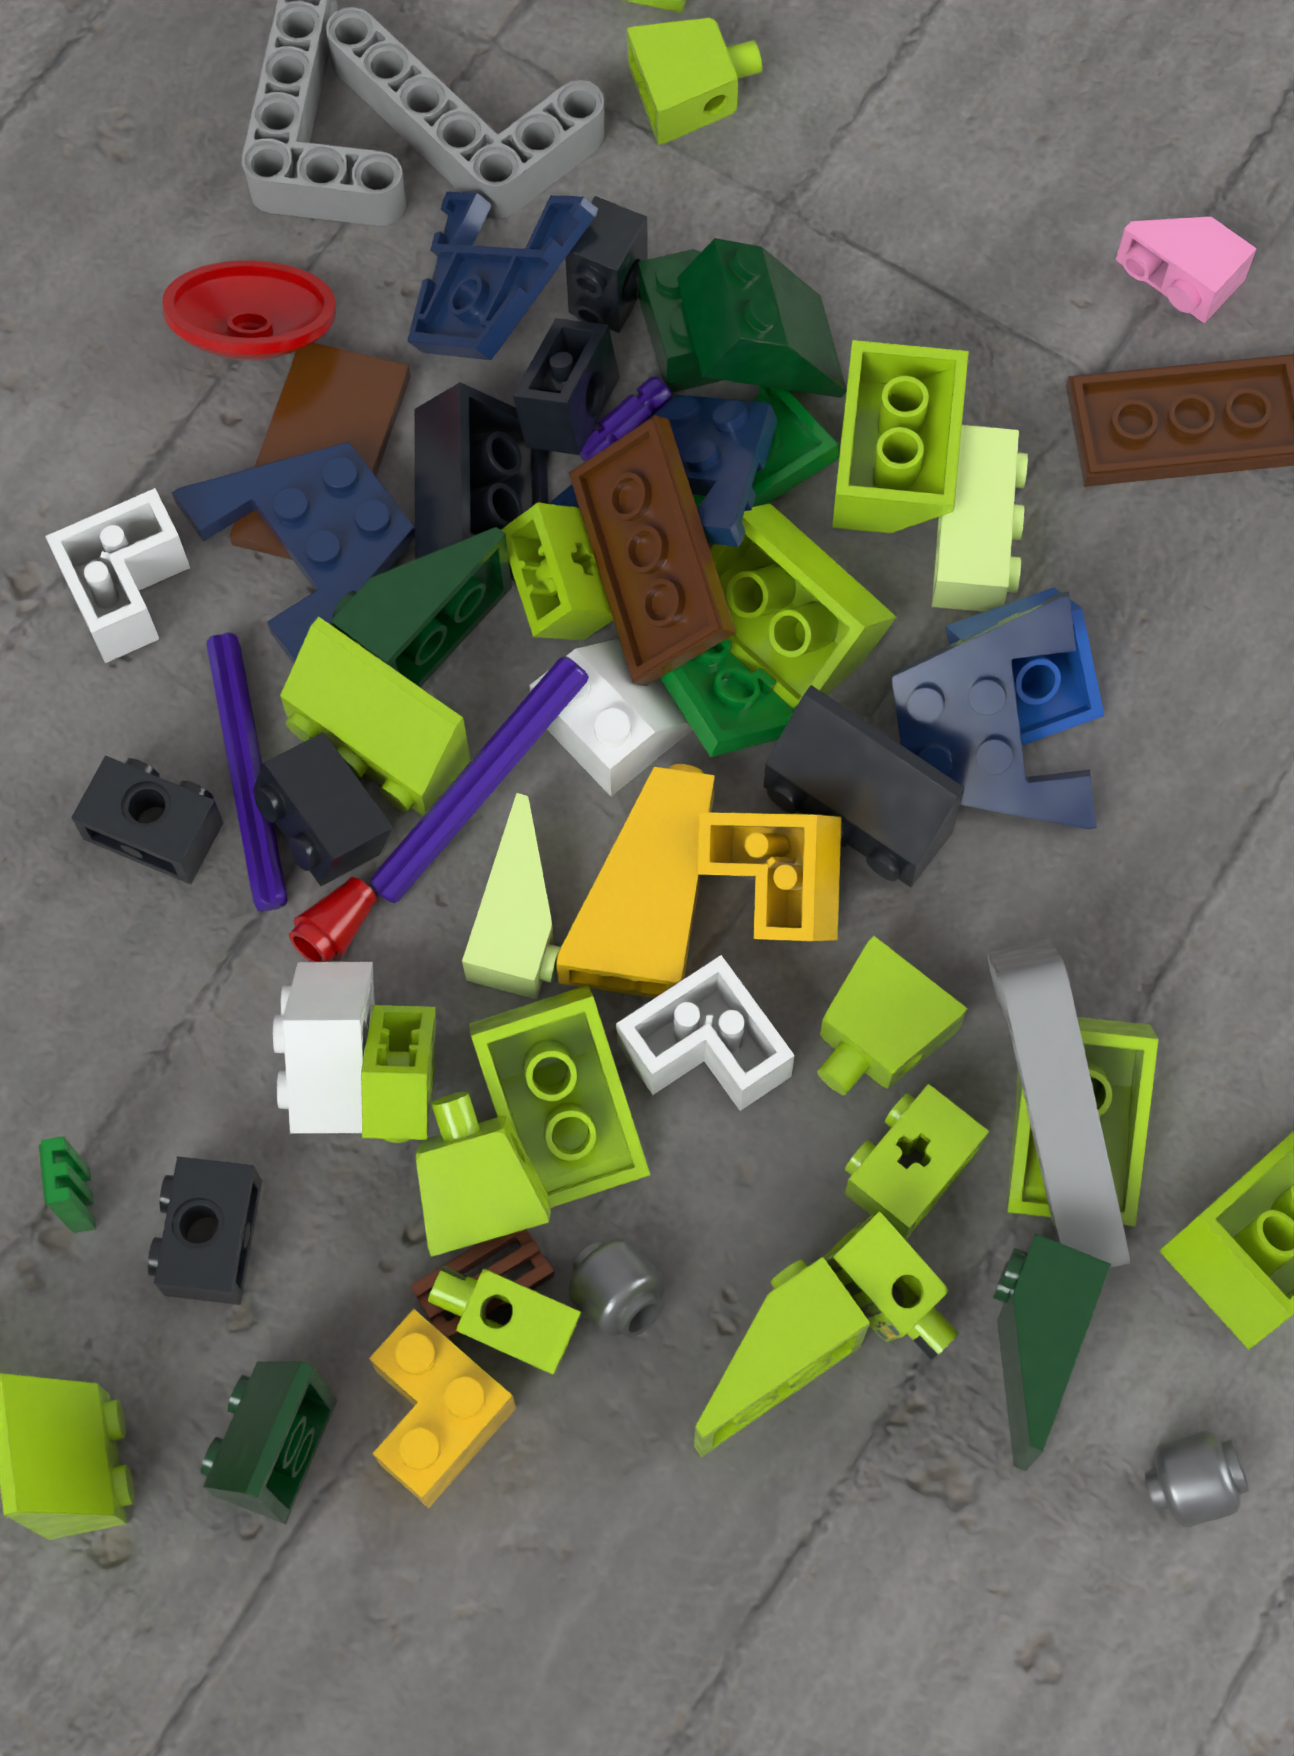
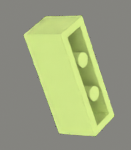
[931,425,1028,612]

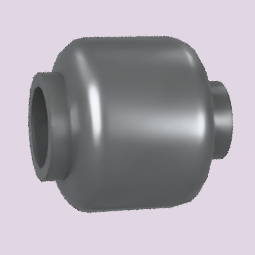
[569,1240,665,1337]
[1144,1430,1249,1527]

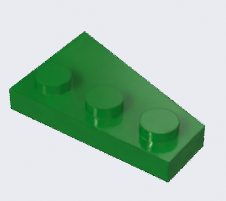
[693,386,839,508]
[660,639,797,757]

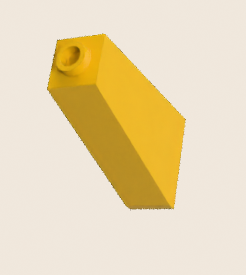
[556,764,715,998]

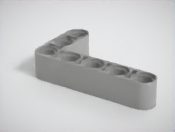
[242,0,407,226]
[326,7,605,219]
[987,939,1130,1268]

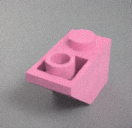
[1116,217,1257,324]

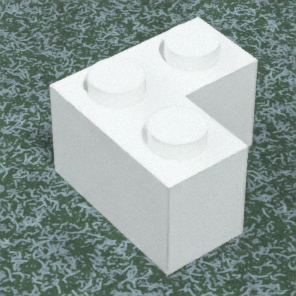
[45,488,190,663]
[616,955,795,1111]
[273,962,375,1133]

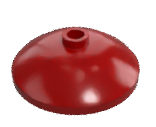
[162,260,336,361]

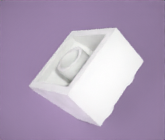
[530,639,693,797]

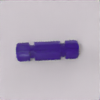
[579,376,672,461]

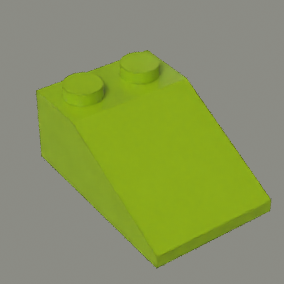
[469,985,650,1208]
[1007,1017,1159,1227]
[1159,1131,1294,1350]
[694,1257,870,1458]
[0,1373,134,1540]

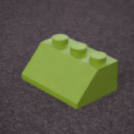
[832,340,969,534]
[710,503,897,708]
[280,617,471,816]

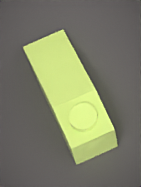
[462,793,561,1000]

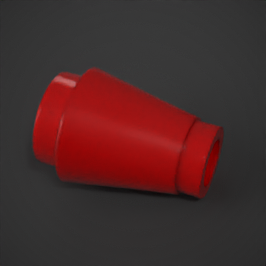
[289,877,377,962]

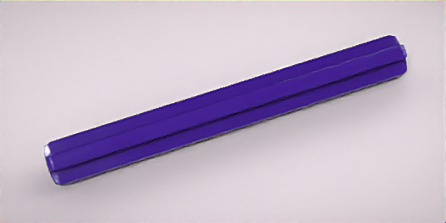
[206,632,288,911]
[369,655,589,903]

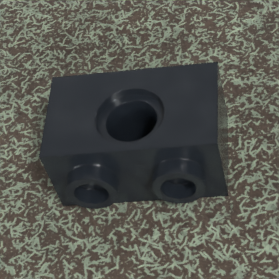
[565,196,648,333]
[513,318,620,455]
[71,755,224,885]
[148,1156,262,1305]

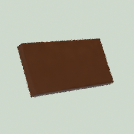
[230,343,411,560]
[1066,354,1294,487]
[569,415,737,686]

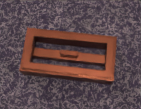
[410,1229,555,1341]

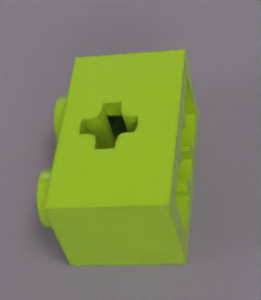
[501,502,613,641]
[361,1005,436,1143]
[844,1083,989,1240]

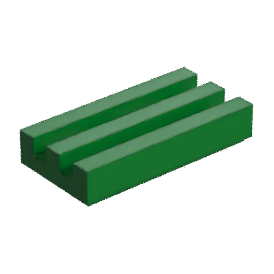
[39,1136,96,1233]

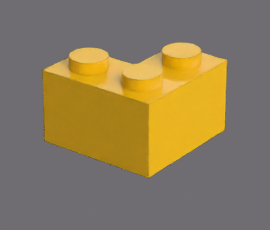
[697,812,841,941]
[369,1309,516,1508]

